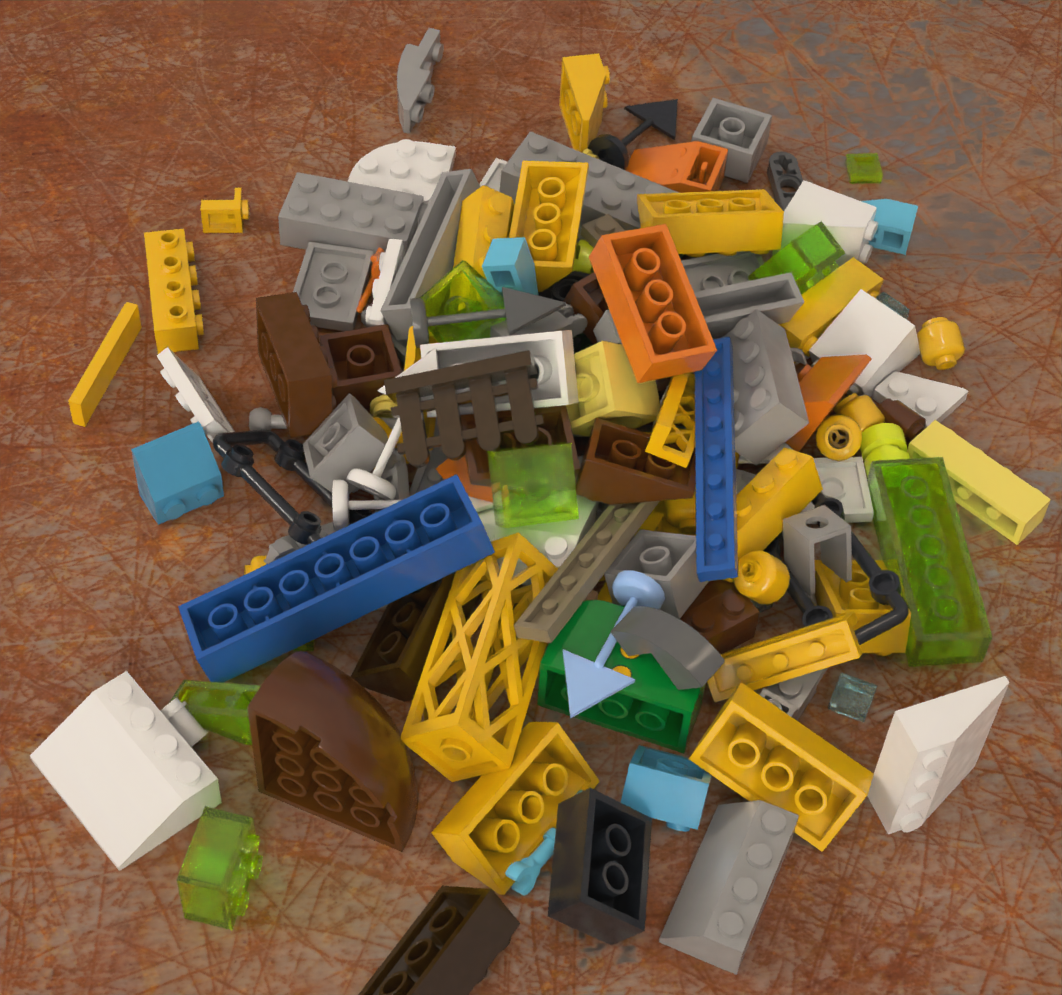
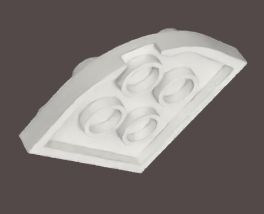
[348,139,456,204]

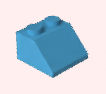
[131,421,224,525]
[620,745,712,832]

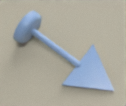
[563,570,665,719]

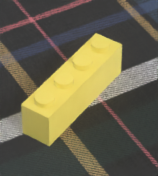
[907,420,1051,545]

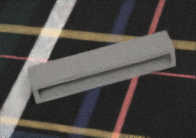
[380,169,480,340]
[593,272,804,345]

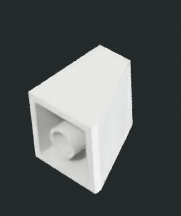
[770,180,878,273]
[809,289,920,397]

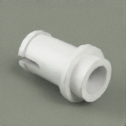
[161,697,208,747]

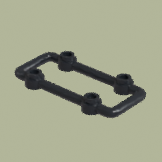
[213,430,372,545]
[763,492,909,645]

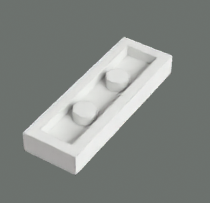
[365,239,405,331]

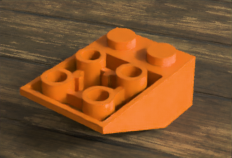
[625,141,728,193]

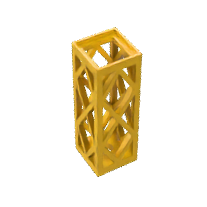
[400,532,558,782]

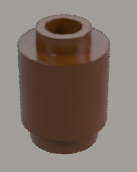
[878,398,926,447]

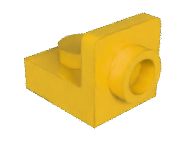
[201,188,249,233]

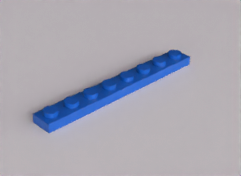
[695,337,738,582]

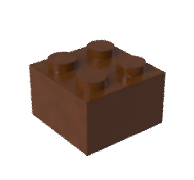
[319,324,402,409]

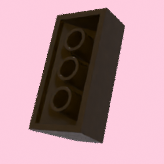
[351,572,481,702]
[358,885,520,995]

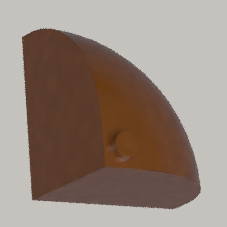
[247,651,418,852]

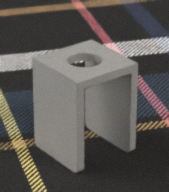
[783,505,852,595]

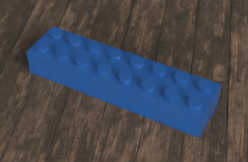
[178,474,495,687]

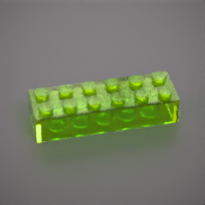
[867,457,993,667]

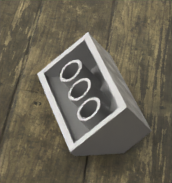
[659,800,799,975]

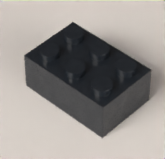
[547,788,652,945]

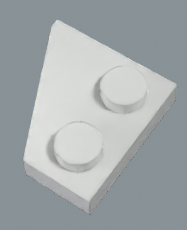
[872,371,968,427]

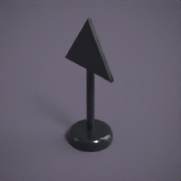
[588,99,678,170]

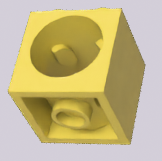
[566,341,661,436]

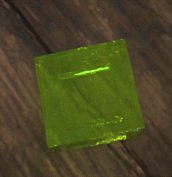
[845,153,883,184]

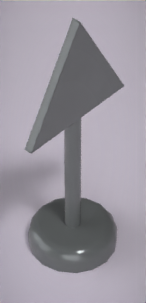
[410,287,566,348]

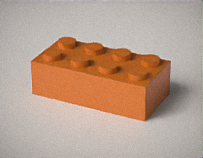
[589,224,717,383]

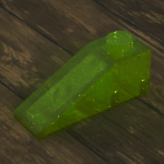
[168,680,261,745]

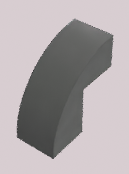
[610,606,725,690]

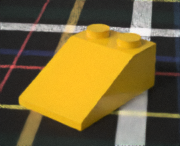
[559,53,610,152]
[815,560,911,656]

